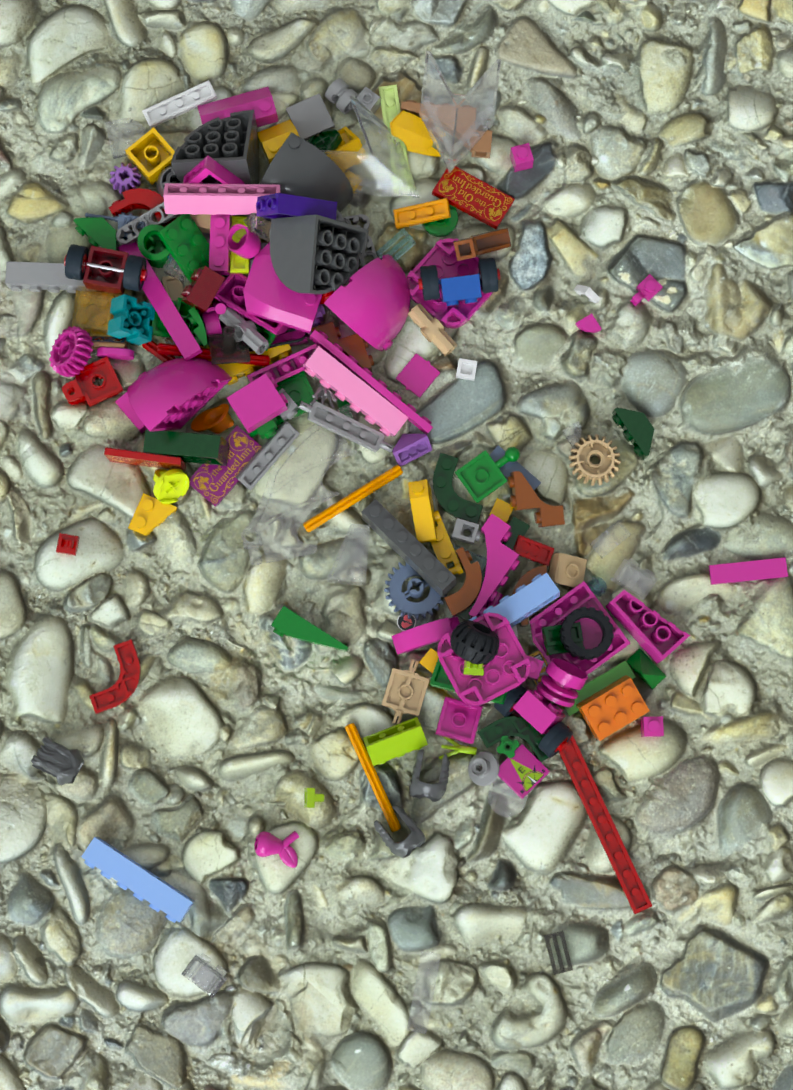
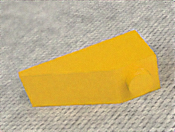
[408,479,437,543]

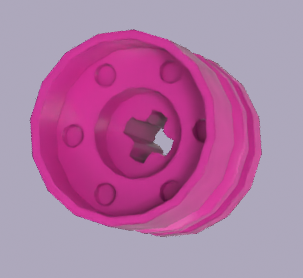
[537,657,588,707]

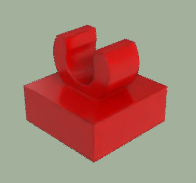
[56,533,80,556]

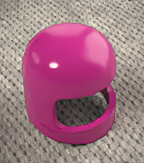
[226,224,261,259]

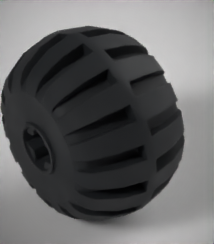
[450,620,499,665]

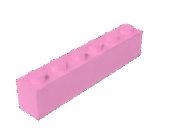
[163,183,281,215]
[303,346,409,437]

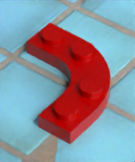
[89,639,141,714]

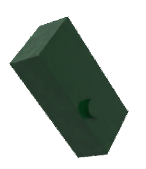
[143,429,229,466]

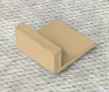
[548,553,587,588]

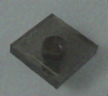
[208,326,250,364]

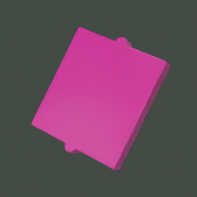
[395,353,440,398]

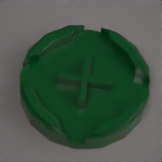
[308,129,342,154]

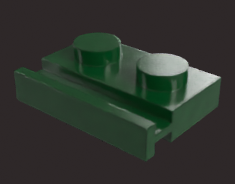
[541,622,585,656]

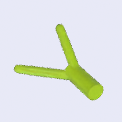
[439,736,477,760]

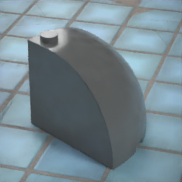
[171,110,260,184]
[250,132,353,222]
[270,215,369,294]

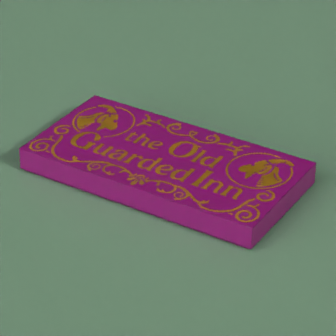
[189,426,262,507]

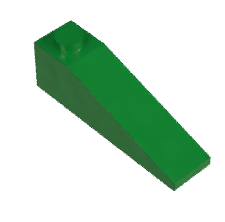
[271,606,349,652]

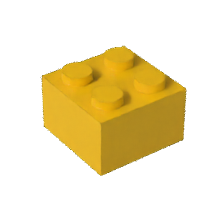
[125,127,175,185]

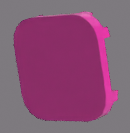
[407,238,493,329]
[437,612,531,706]

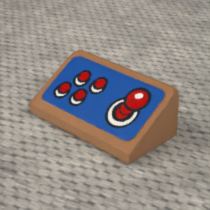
[91,336,129,350]

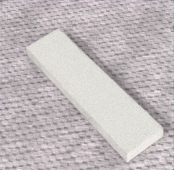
[142,80,217,129]

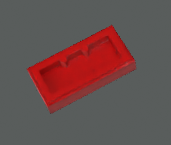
[513,535,555,566]

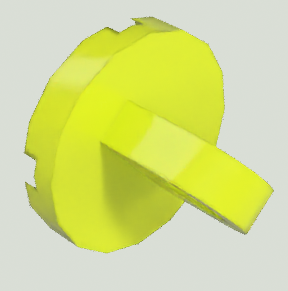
[153,469,190,504]

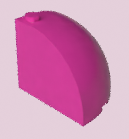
[324,254,410,351]
[127,357,232,432]

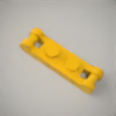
[430,510,464,575]

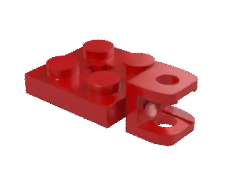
[62,356,124,407]

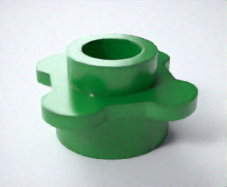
[497,735,519,758]

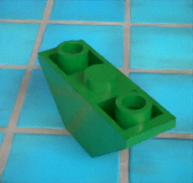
[73,217,119,251]

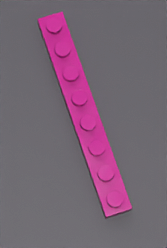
[309,330,433,435]

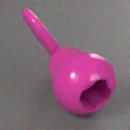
[254,831,299,868]

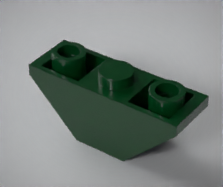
[612,407,654,460]

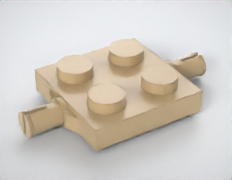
[381,659,430,724]

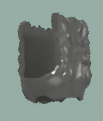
[31,737,84,786]
[409,749,450,802]
[374,805,426,858]

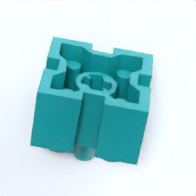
[107,294,155,346]

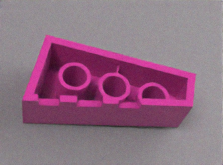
[605,590,690,664]

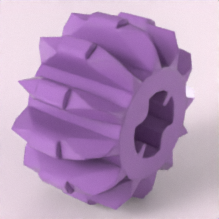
[109,162,142,194]

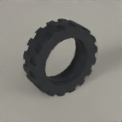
[560,607,614,660]

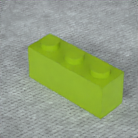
[363,717,428,766]

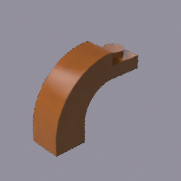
[444,547,482,617]

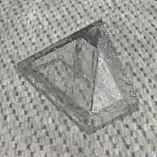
[243,213,271,242]

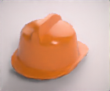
[191,404,234,434]

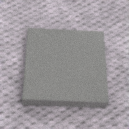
[286,94,335,141]

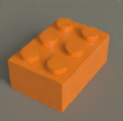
[576,675,650,741]

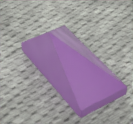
[392,434,433,467]

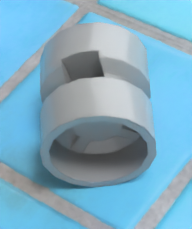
[325,78,358,114]

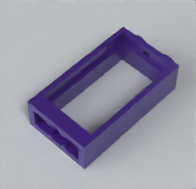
[256,193,337,220]

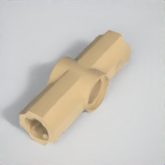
[408,304,457,356]

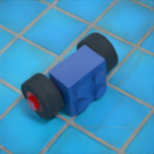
[418,258,500,306]

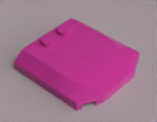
[243,242,323,334]
[530,581,630,675]

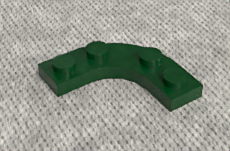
[433,453,483,524]
[477,716,549,762]

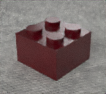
[181,266,225,312]

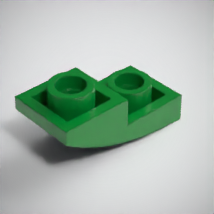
[188,307,208,348]

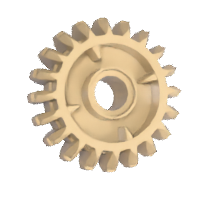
[569,434,621,486]

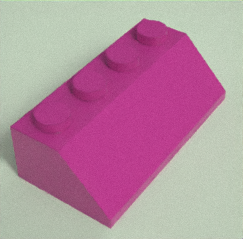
[197,87,278,127]
[214,273,290,335]

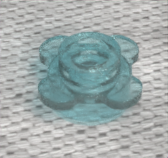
[588,577,607,597]

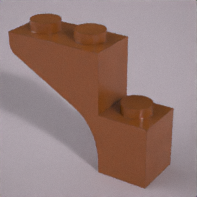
[453,228,511,261]
[311,322,374,372]
[508,471,565,527]

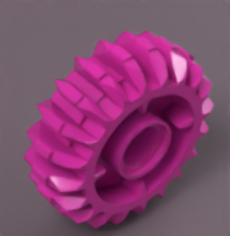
[49,326,94,377]

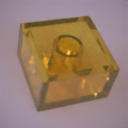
[72,290,115,336]

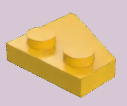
[128,493,178,536]

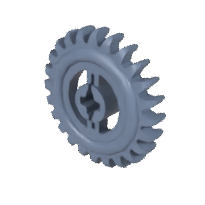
[384,562,447,620]

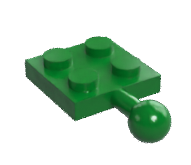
[455,447,520,503]

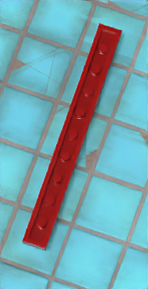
[559,726,652,914]

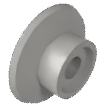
[468,751,499,786]

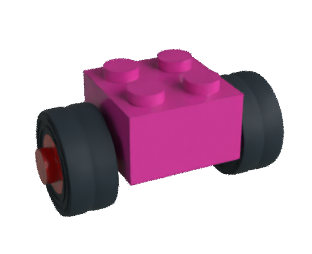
[494,685,573,758]

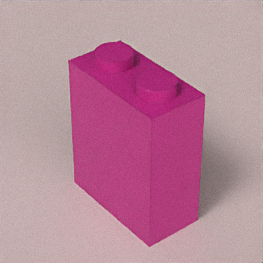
[227,374,288,434]

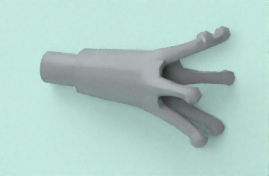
[310,380,337,409]

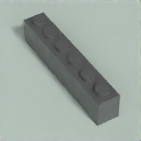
[362,499,456,597]

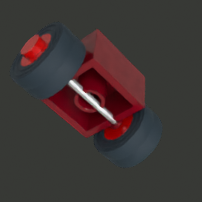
[64,244,147,295]

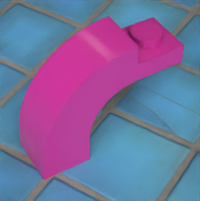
[392,616,460,655]

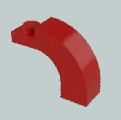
[108,188,177,227]

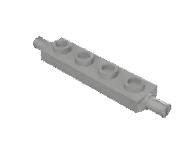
[298,401,394,452]

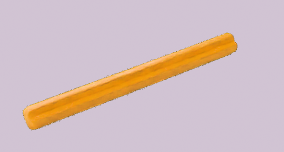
[303,465,403,532]
[345,723,401,832]

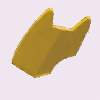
[390,110,447,157]

